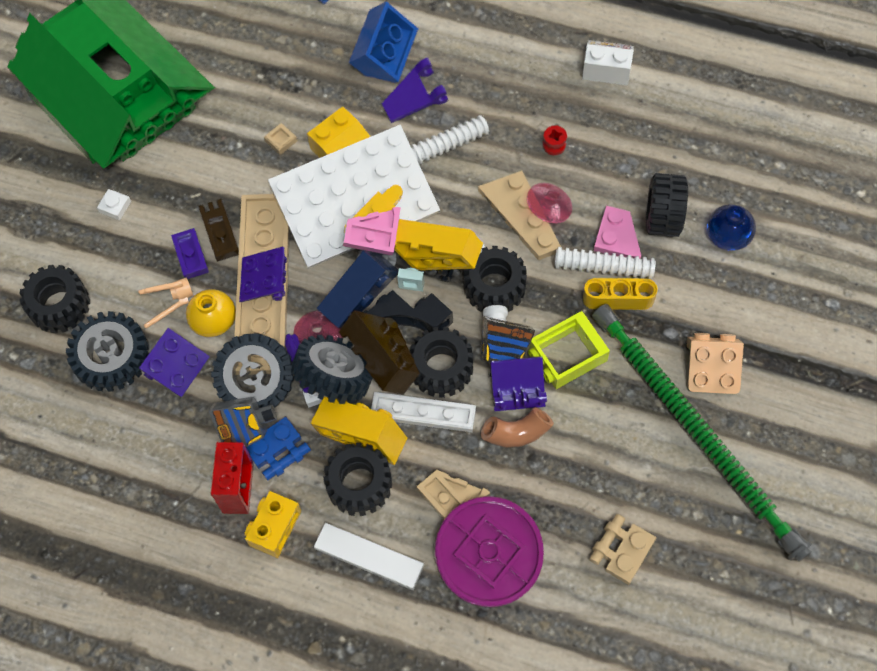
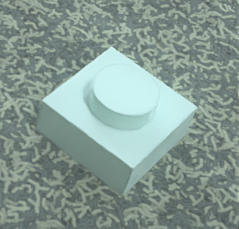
[397,268,425,292]

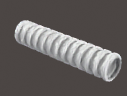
[411,115,489,164]
[555,247,656,280]

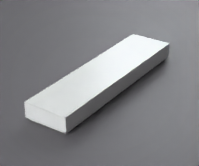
[371,392,476,432]
[314,523,424,590]

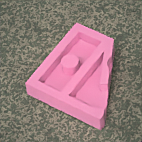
[343,207,401,255]

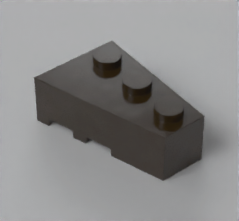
[339,310,420,395]

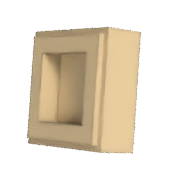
[264,123,297,155]

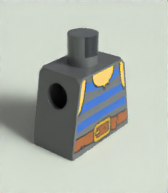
[209,397,277,447]

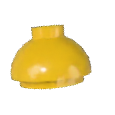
[186,289,236,337]

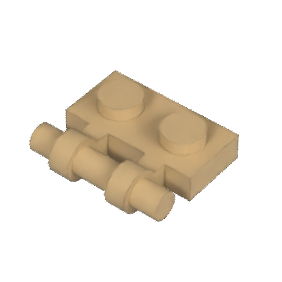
[589,514,657,585]

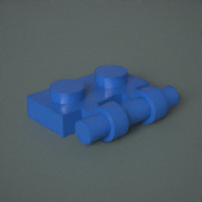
[246,417,311,481]

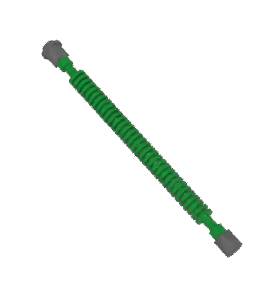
[592,304,812,562]

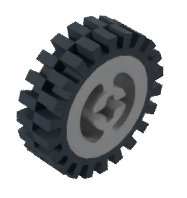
[66,311,149,392]
[211,333,294,408]
[291,335,373,404]

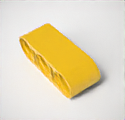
[582,278,658,310]

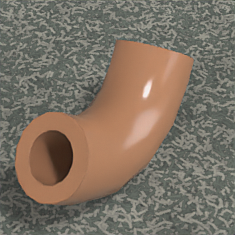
[481,407,554,448]

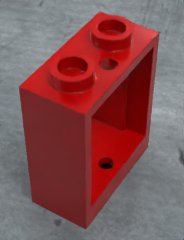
[211,442,254,514]

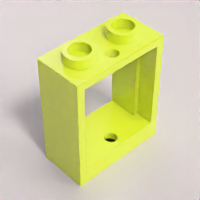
[528,311,610,389]

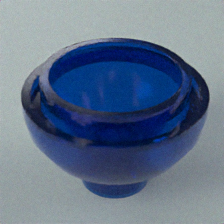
[706,204,756,250]

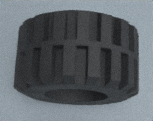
[646,173,688,237]
[464,246,527,312]
[19,265,90,333]
[410,327,473,398]
[323,443,392,516]

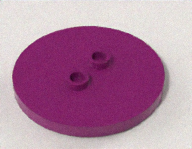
[434,496,544,607]

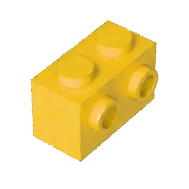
[245,491,302,558]

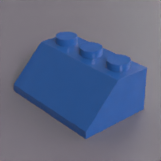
[349,1,418,83]

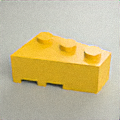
[394,219,483,270]
[311,396,407,465]

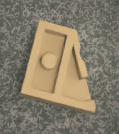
[416,470,490,520]

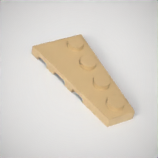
[478,171,561,261]

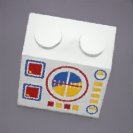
[582,40,634,86]

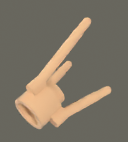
[138,277,193,328]

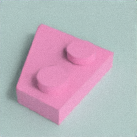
[594,206,641,259]

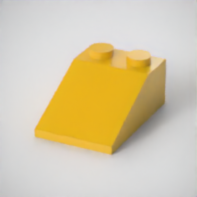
[307,106,371,158]

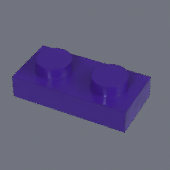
[171,228,209,279]

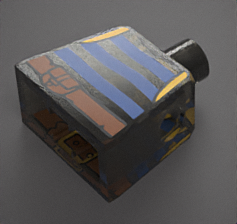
[481,316,535,377]

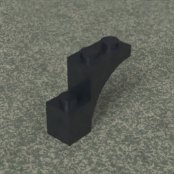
[363,290,453,333]

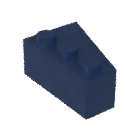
[317,250,399,328]

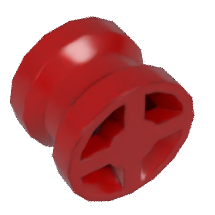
[543,125,567,156]

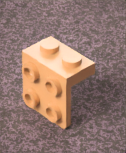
[687,333,744,394]

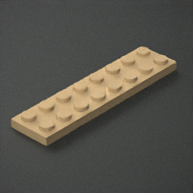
[234,194,290,375]

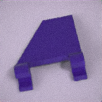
[382,57,448,123]

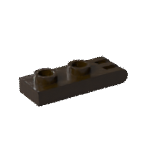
[198,198,239,262]

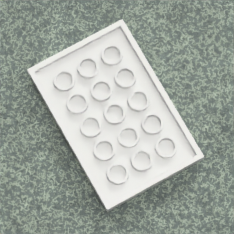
[268,125,440,269]

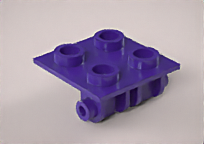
[239,247,287,302]
[139,328,210,397]
[491,356,547,411]

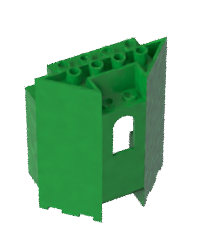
[7,0,215,169]

